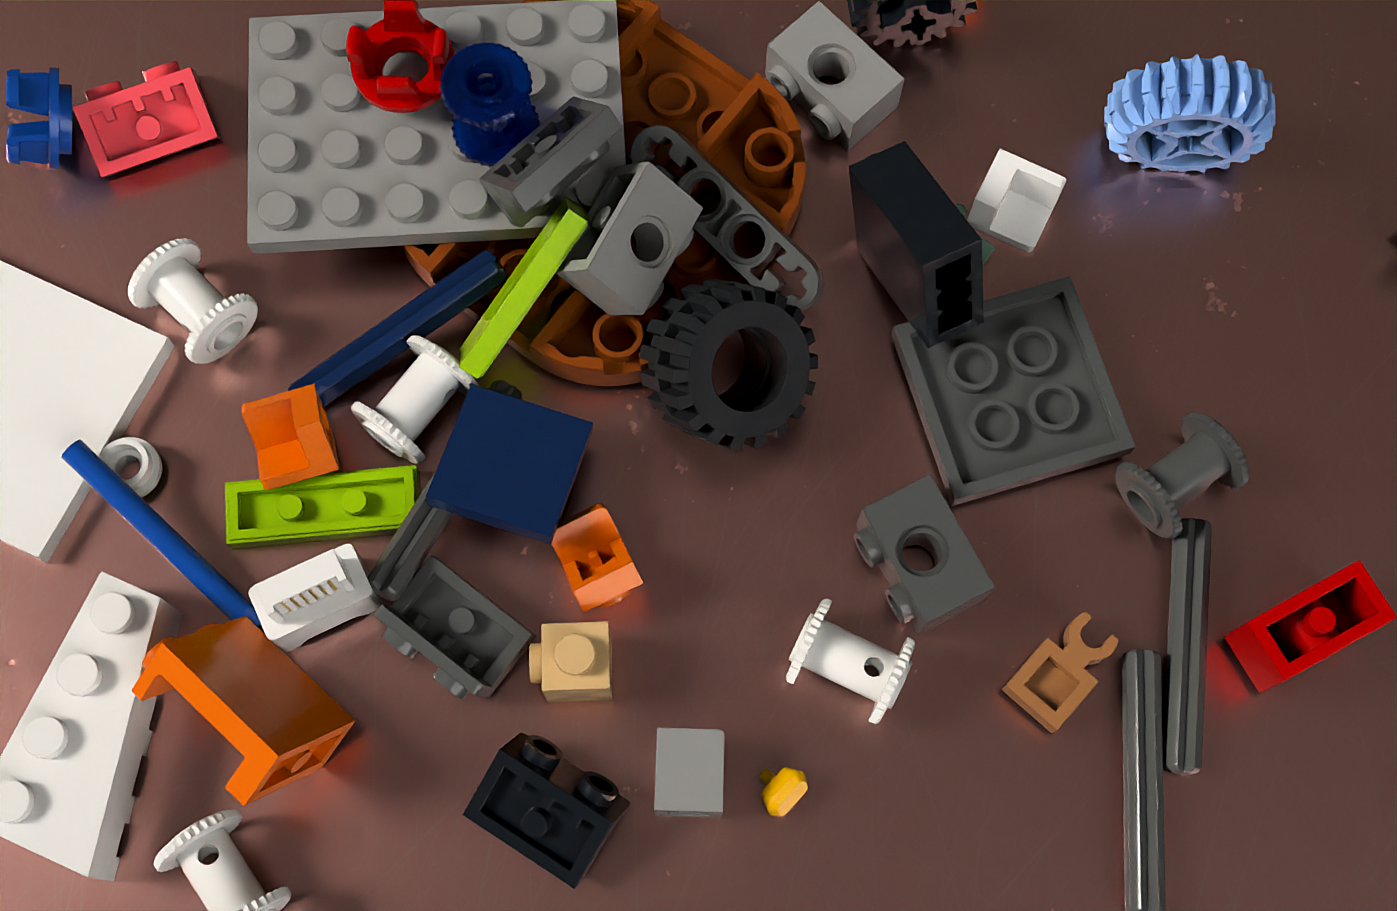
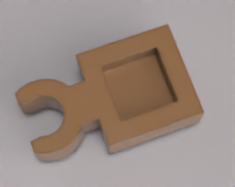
[1001,612,1119,734]

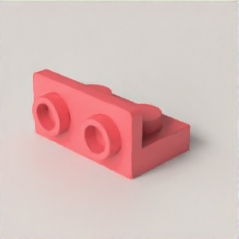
[72,61,220,178]

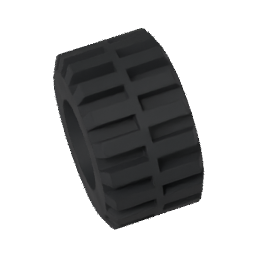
[640,279,818,450]

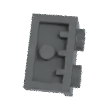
[479,96,622,228]

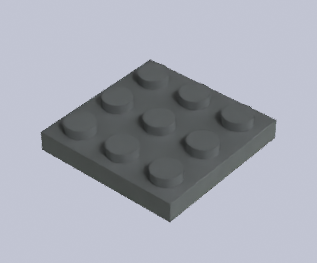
[891,276,1136,506]

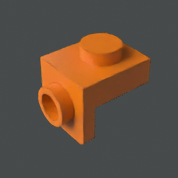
[551,503,643,613]

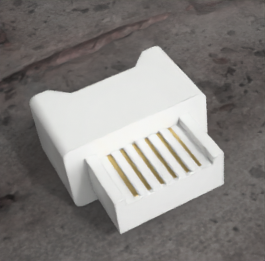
[248,544,383,652]

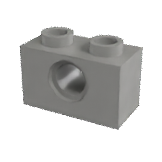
[765,1,905,151]
[555,161,703,315]

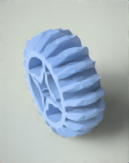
[1104,54,1276,174]

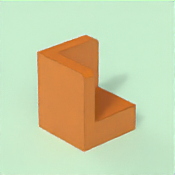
[241,383,339,490]

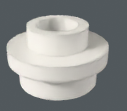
[99,437,162,498]

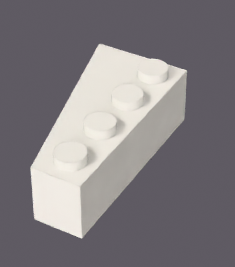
[0,571,182,882]

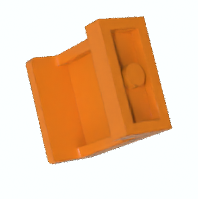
[132,616,355,806]

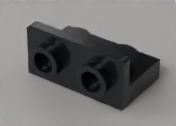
[463,733,630,889]

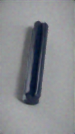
[288,250,508,407]

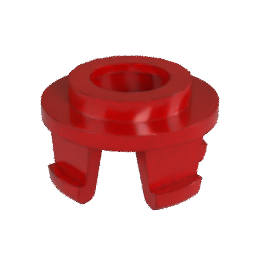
[346,0,456,113]

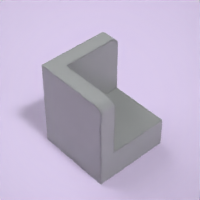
[654,728,725,818]

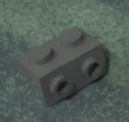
[373,555,536,700]

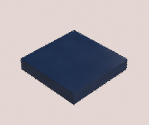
[426,384,593,545]

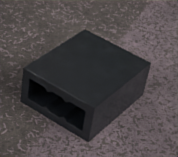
[848,141,984,348]

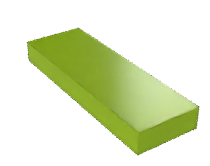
[459,196,588,379]
[225,465,421,549]

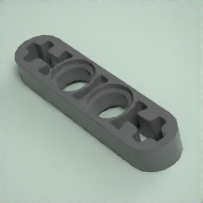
[631,125,825,311]

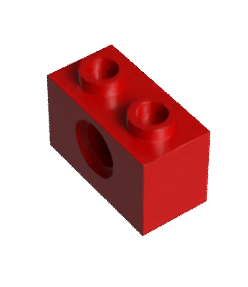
[1224,560,1397,694]

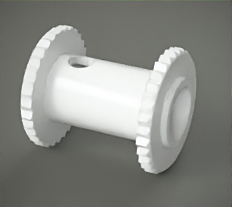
[128,238,258,364]
[351,335,479,464]
[786,598,915,724]
[153,809,291,911]

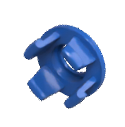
[6,67,72,170]

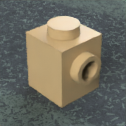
[529,621,613,703]

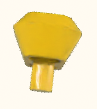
[759,767,808,816]

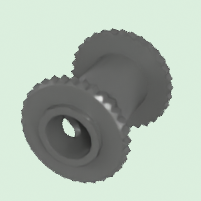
[1115,412,1250,539]

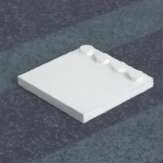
[0,260,175,563]

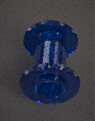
[439,42,540,168]

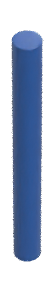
[61,439,262,629]

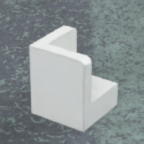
[967,149,1067,252]

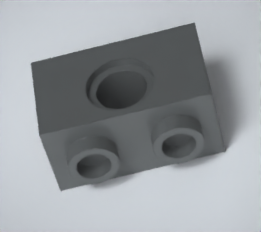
[854,474,995,635]

